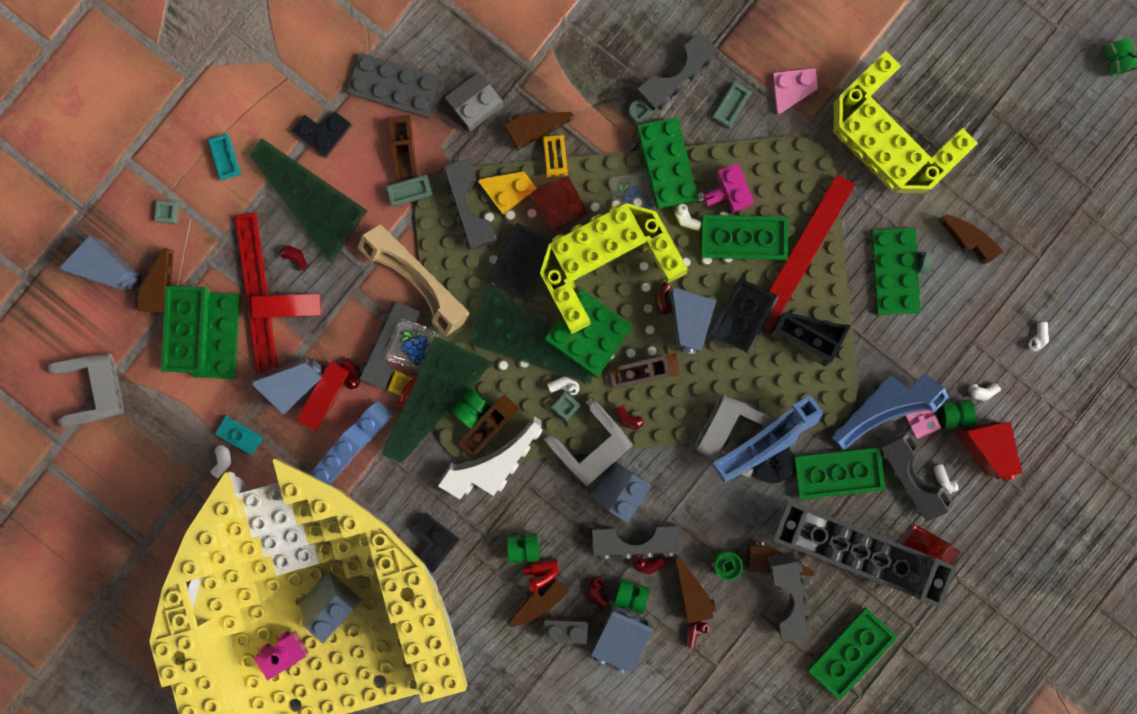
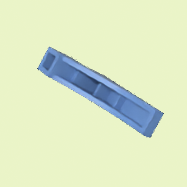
[832,374,949,451]
[712,395,823,483]
[310,401,393,485]

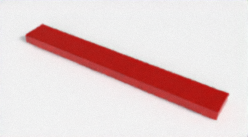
[762,174,855,333]
[235,213,278,375]

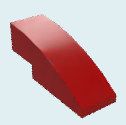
[251,294,322,319]
[297,361,350,431]

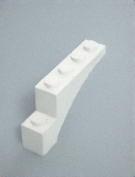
[438,416,542,499]

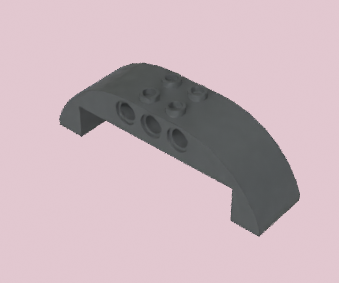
[773,500,957,608]

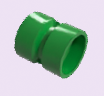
[1103,38,1137,76]
[451,388,491,428]
[938,399,976,430]
[507,533,540,564]
[712,549,743,581]
[613,579,650,614]

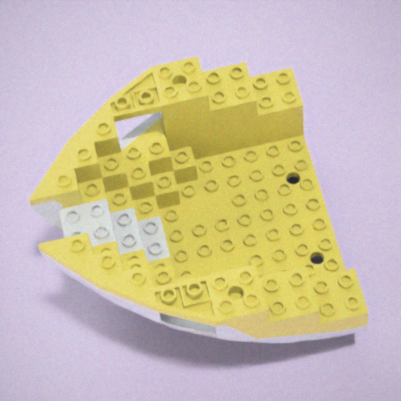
[149,459,468,714]

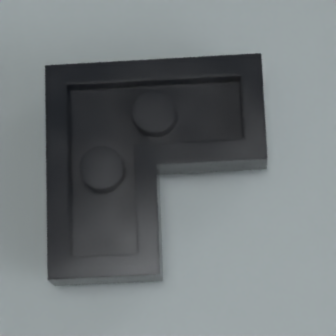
[292,111,352,158]
[413,513,460,573]

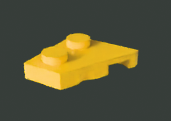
[478,172,537,215]

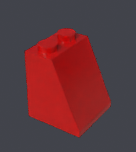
[956,421,1022,481]

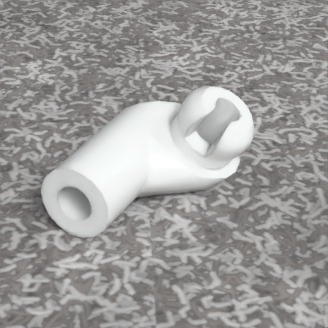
[675,204,702,231]
[1028,322,1049,352]
[547,376,579,395]
[210,445,231,478]

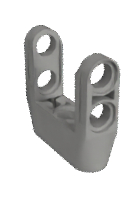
[47,353,124,428]
[695,394,777,477]
[544,397,633,486]

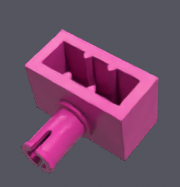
[703,163,755,214]
[254,630,309,681]

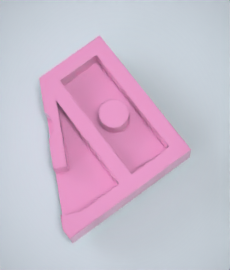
[772,68,818,115]

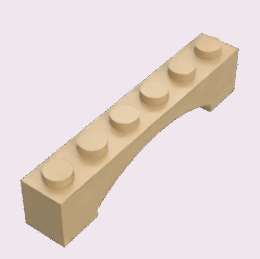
[357,224,470,337]

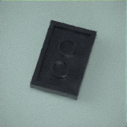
[487,223,552,300]
[710,278,779,354]

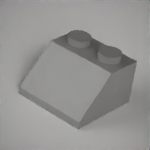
[445,72,504,131]

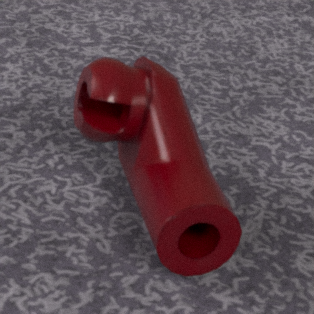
[279,245,309,271]
[654,281,673,315]
[340,357,361,390]
[614,405,644,430]
[634,556,666,575]
[589,577,610,609]
[685,620,710,648]

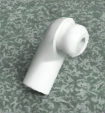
[968,382,1001,401]
[933,464,958,494]

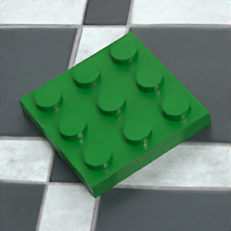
[544,289,634,378]

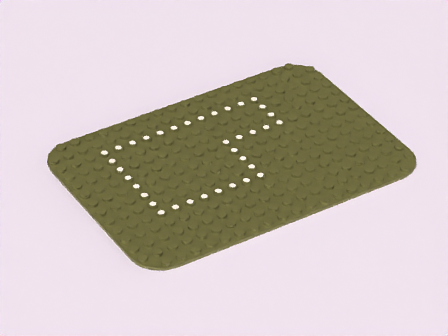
[415,136,858,462]

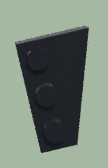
[769,312,851,367]

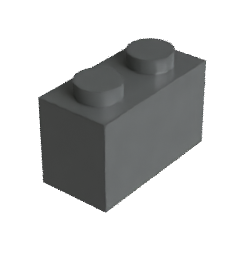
[544,616,588,644]

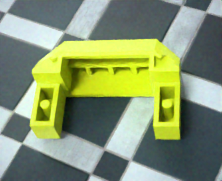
[833,51,978,193]
[540,203,688,334]

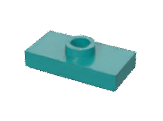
[208,134,242,181]
[215,416,264,456]

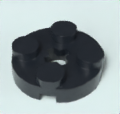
[752,447,795,483]

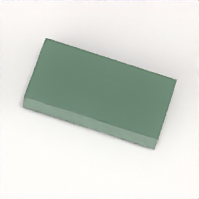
[712,81,752,129]
[386,175,433,207]

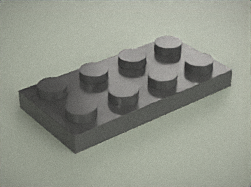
[347,52,441,119]

